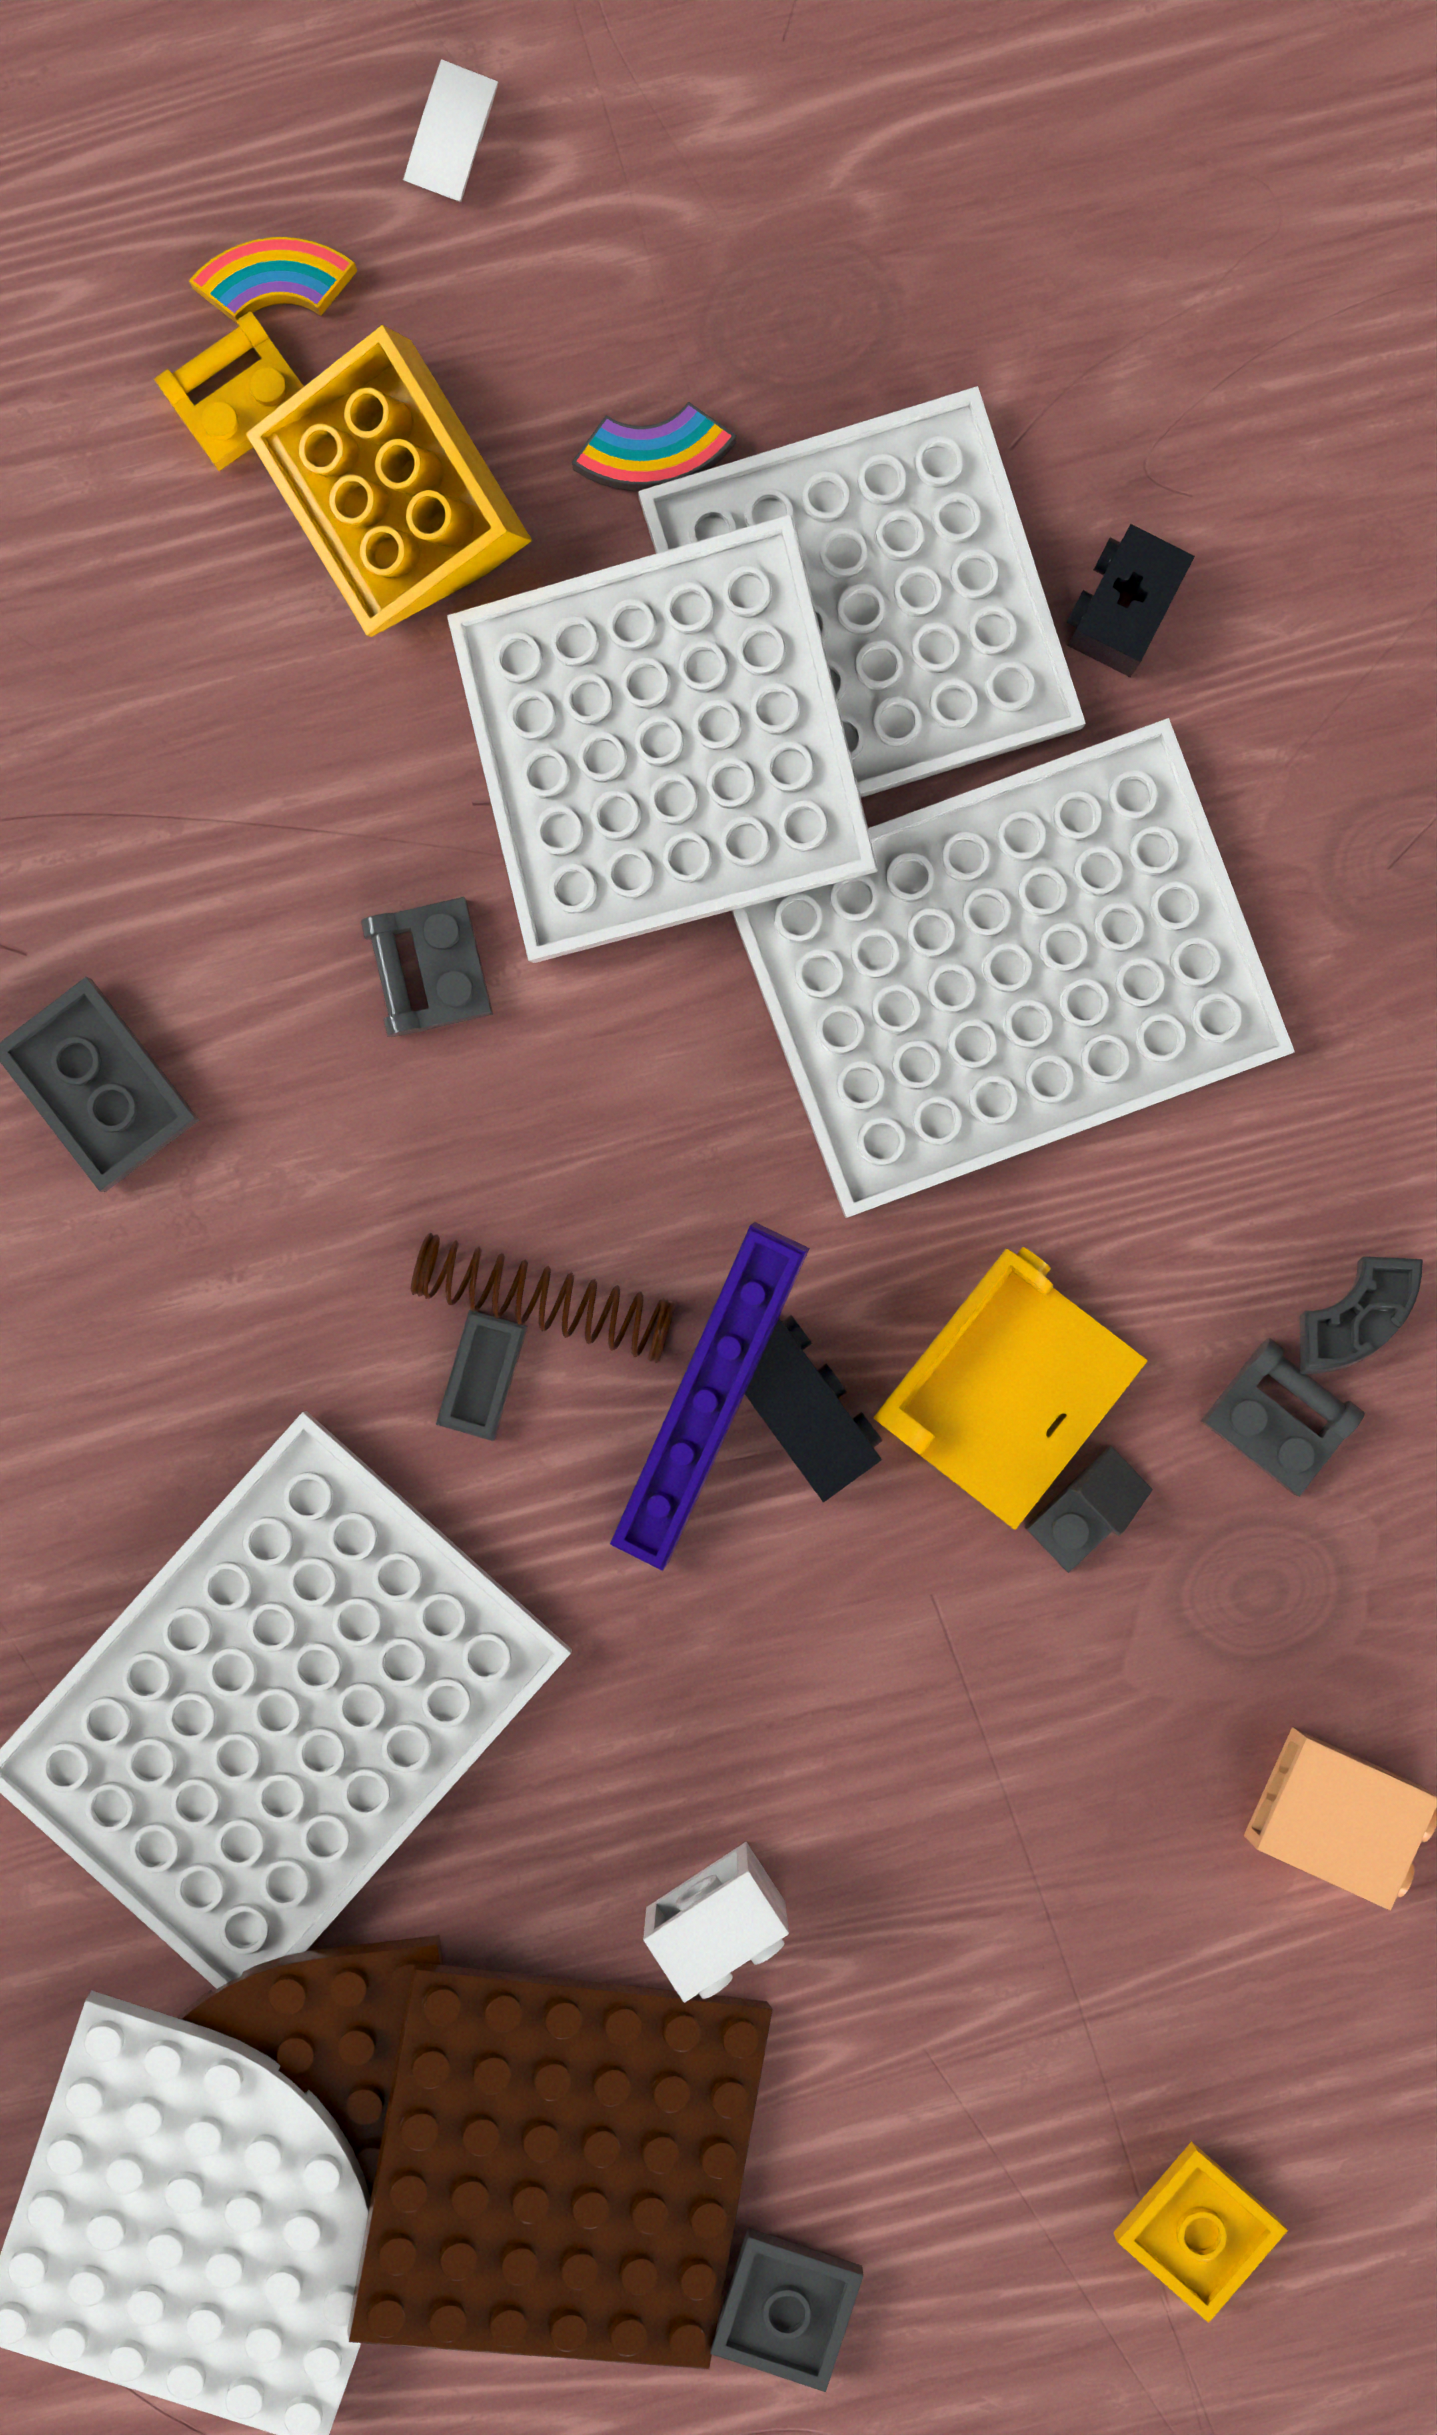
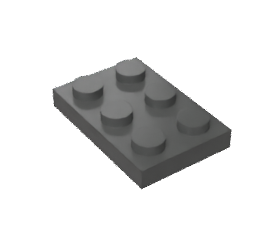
[0,977,200,1192]

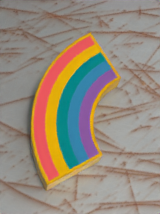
[189,237,357,323]

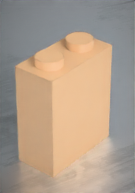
[1244,1727,1437,1911]

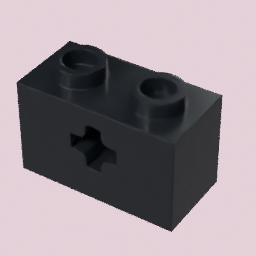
[1066,524,1195,677]

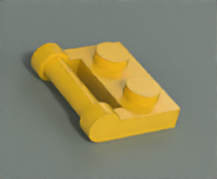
[153,311,304,471]

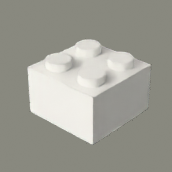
[643,1842,789,2003]

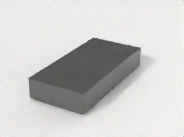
[436,1310,528,1441]

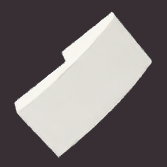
[403,59,499,202]

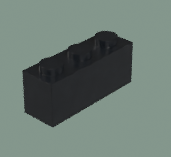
[745,1315,883,1503]

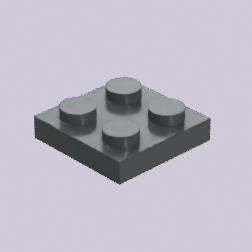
[710,2228,864,2392]

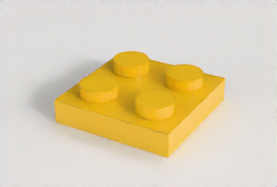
[1113,2141,1288,2323]

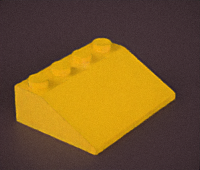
[245,325,532,637]

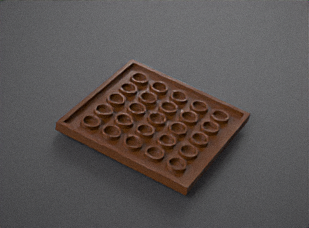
[347,1962,773,2369]

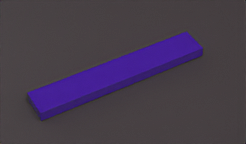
[610,1222,810,1571]

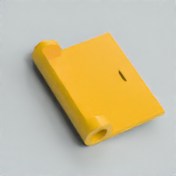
[873,1247,1148,1530]

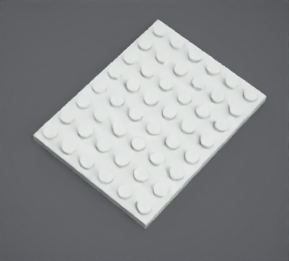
[731,718,1295,1218]
[0,1411,572,1989]

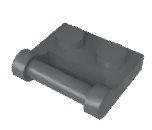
[361,897,493,1037]
[1201,1338,1365,1497]

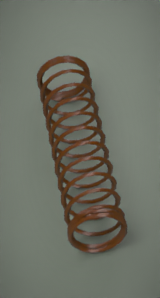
[411,1233,676,1363]

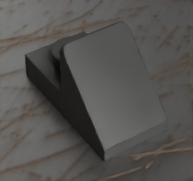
[1024,1446,1153,1573]

